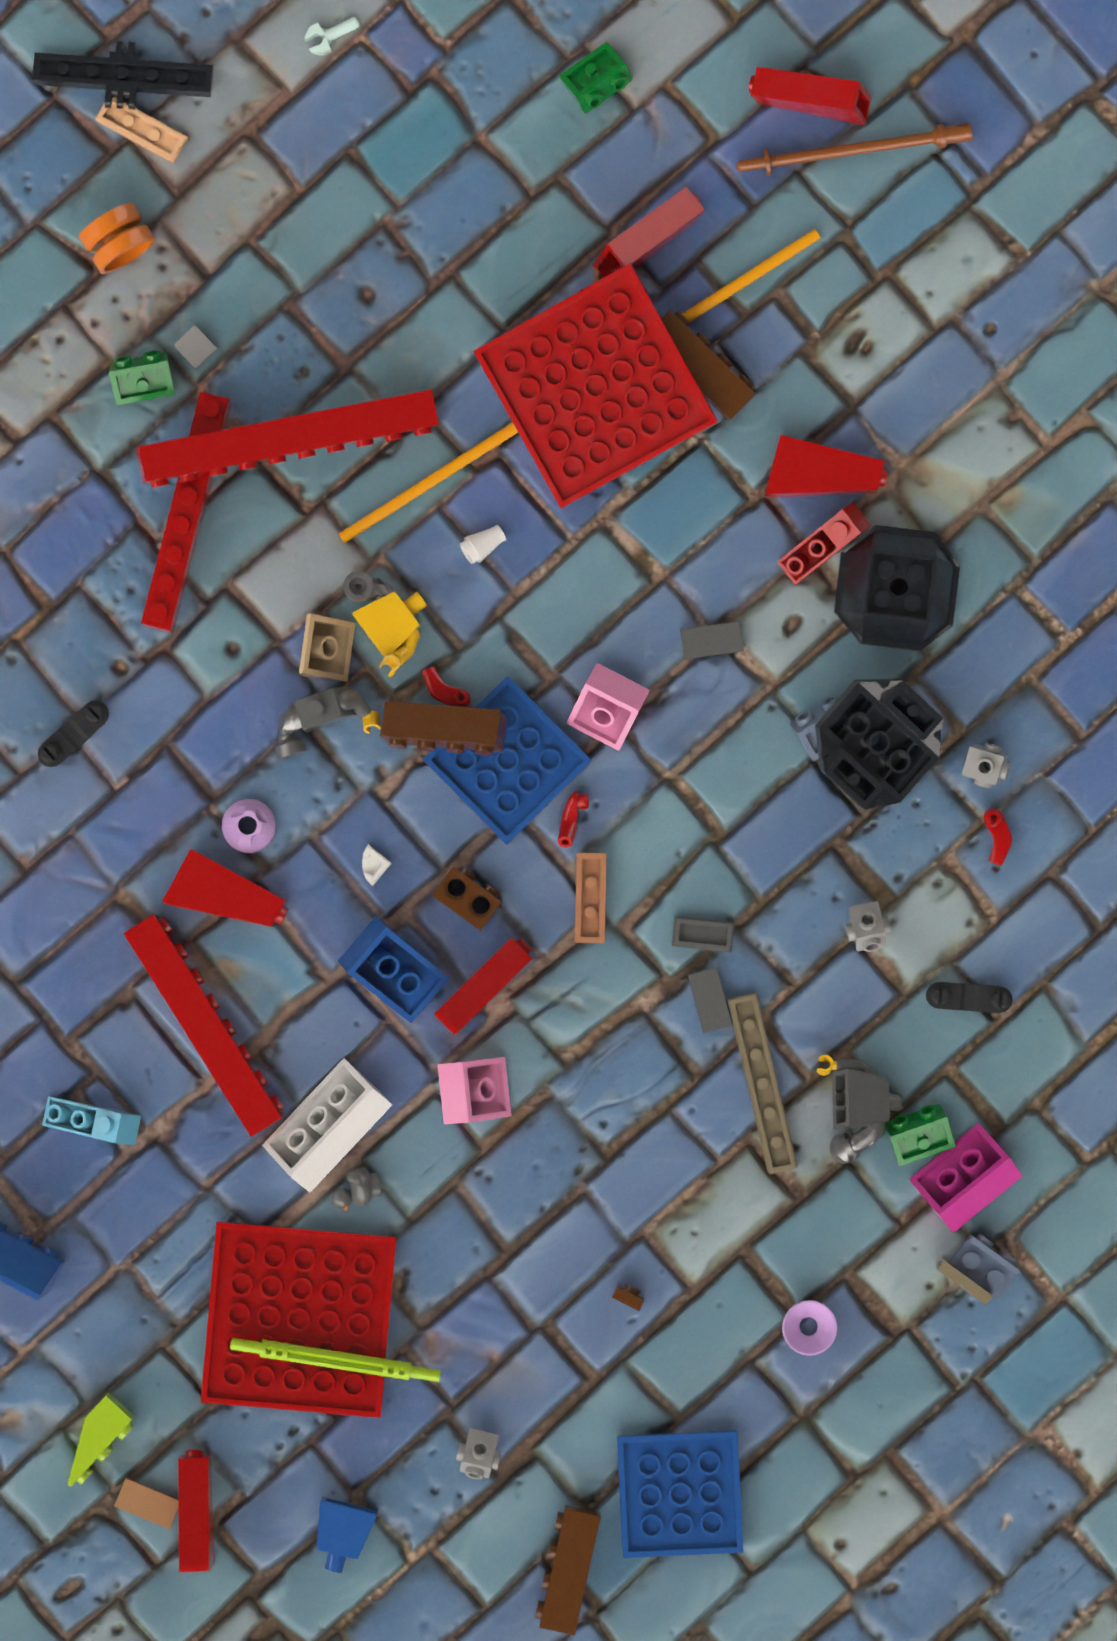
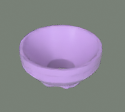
[222,799,276,853]
[782,1300,837,1356]

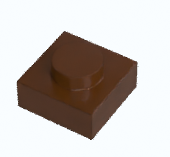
[612,1283,644,1311]

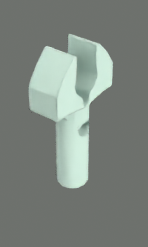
[304,17,360,56]

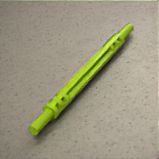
[230,1338,441,1382]

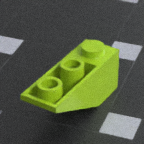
[68,1393,135,1487]

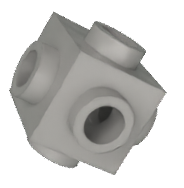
[962,743,1011,788]
[845,901,890,952]
[456,1428,501,1479]

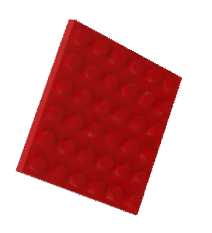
[473,263,718,508]
[200,1221,397,1418]

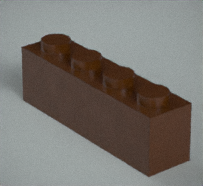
[662,310,755,421]
[380,701,508,756]
[535,1505,601,1636]

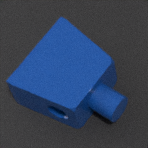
[317,1497,378,1573]

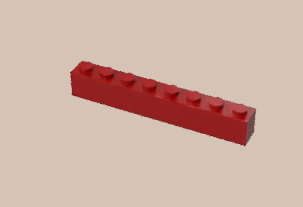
[141,391,232,633]
[123,914,284,1137]

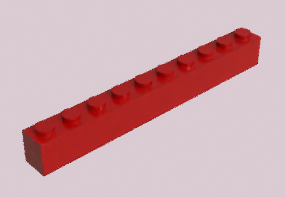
[135,389,439,488]

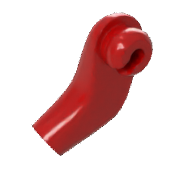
[421,666,471,707]
[558,791,589,848]
[983,808,1012,866]

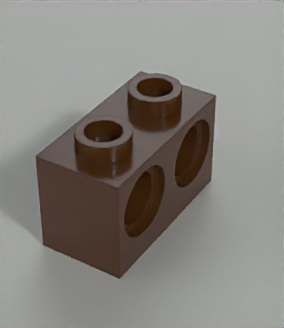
[432,866,502,931]

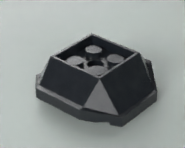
[834,525,960,652]
[815,678,943,810]

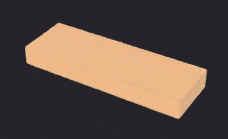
[95,97,188,164]

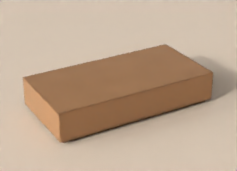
[114,1477,178,1529]

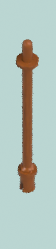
[736,122,972,176]

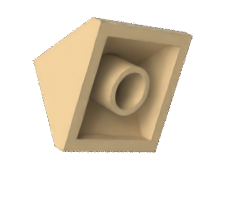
[299,613,355,682]

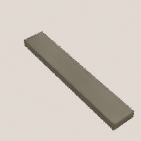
[727,993,798,1175]

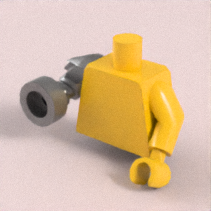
[343,571,428,677]

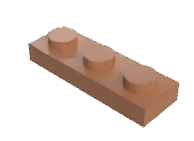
[575,853,607,943]

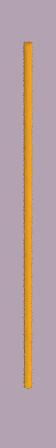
[338,229,821,543]

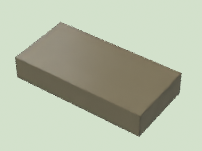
[936,1258,993,1305]

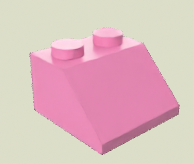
[566,663,650,751]
[437,1057,512,1124]

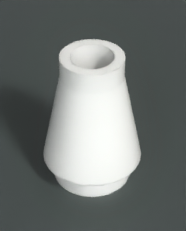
[460,525,506,564]

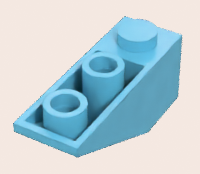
[42,1096,141,1145]

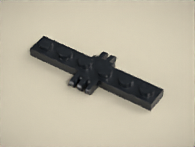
[32,41,214,110]

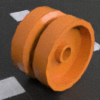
[78,202,156,274]

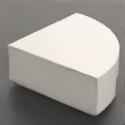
[362,844,392,886]

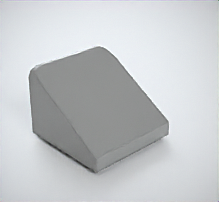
[173,325,217,369]

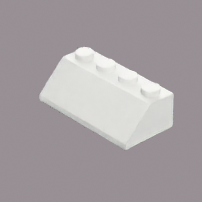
[262,1058,392,1192]

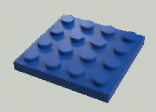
[422,676,592,845]
[617,1430,743,1558]

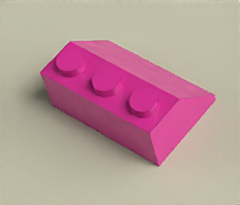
[909,1123,1023,1233]

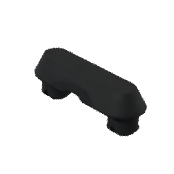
[38,700,109,767]
[926,982,1013,1013]

